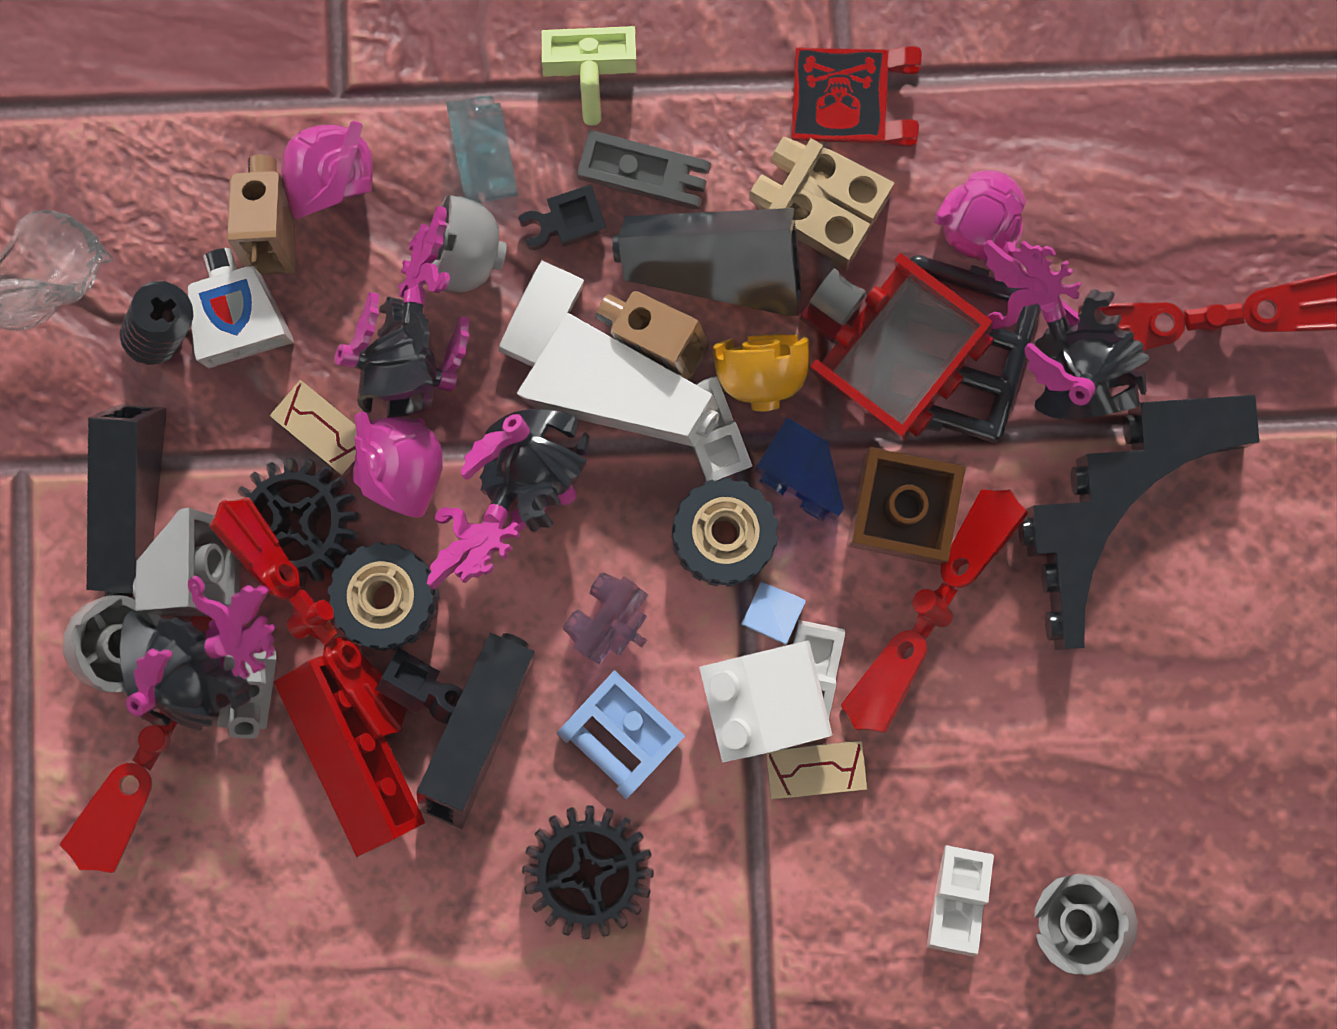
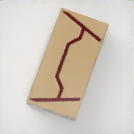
[270,380,357,477]
[766,741,867,800]

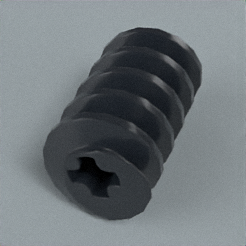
[119,281,194,365]

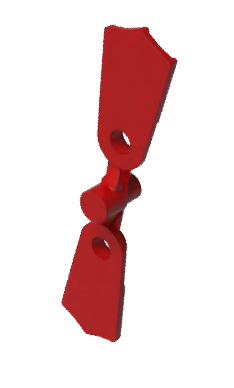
[1078,272,1337,351]
[841,489,1028,733]
[209,497,408,739]
[60,616,213,873]

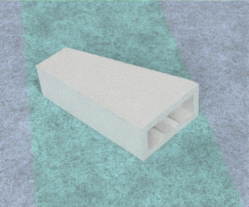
[517,313,719,447]

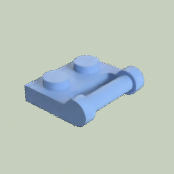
[556,670,685,799]

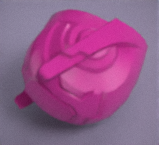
[281,120,373,220]
[934,170,1026,261]
[353,412,443,517]

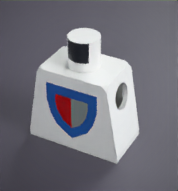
[188,248,294,368]

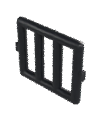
[867,255,1041,443]

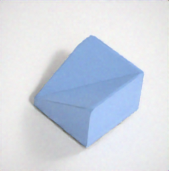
[741,582,806,645]

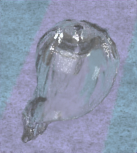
[0,210,113,331]

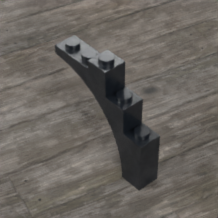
[1018,395,1260,650]

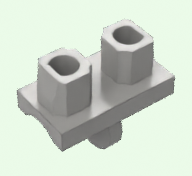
[217,651,276,738]

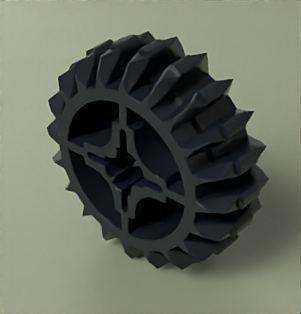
[238,458,361,587]
[522,805,654,939]

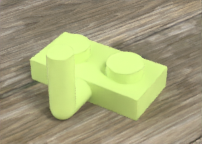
[542,26,637,125]

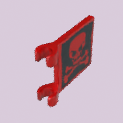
[792,46,922,147]

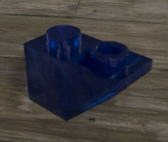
[755,417,844,522]

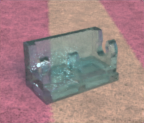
[446,96,518,203]

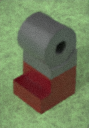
[799,268,866,343]

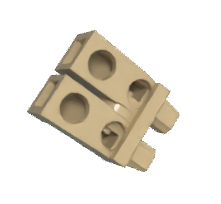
[749,137,894,272]

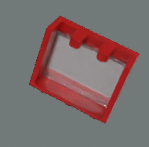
[810,252,994,442]

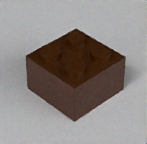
[846,447,966,565]

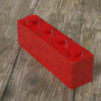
[273,652,426,858]

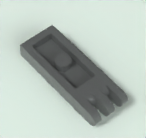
[577,130,711,210]

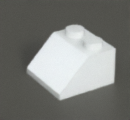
[699,640,833,763]

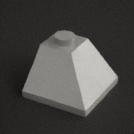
[133,508,240,617]

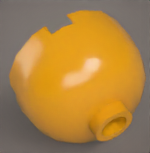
[713,334,810,411]

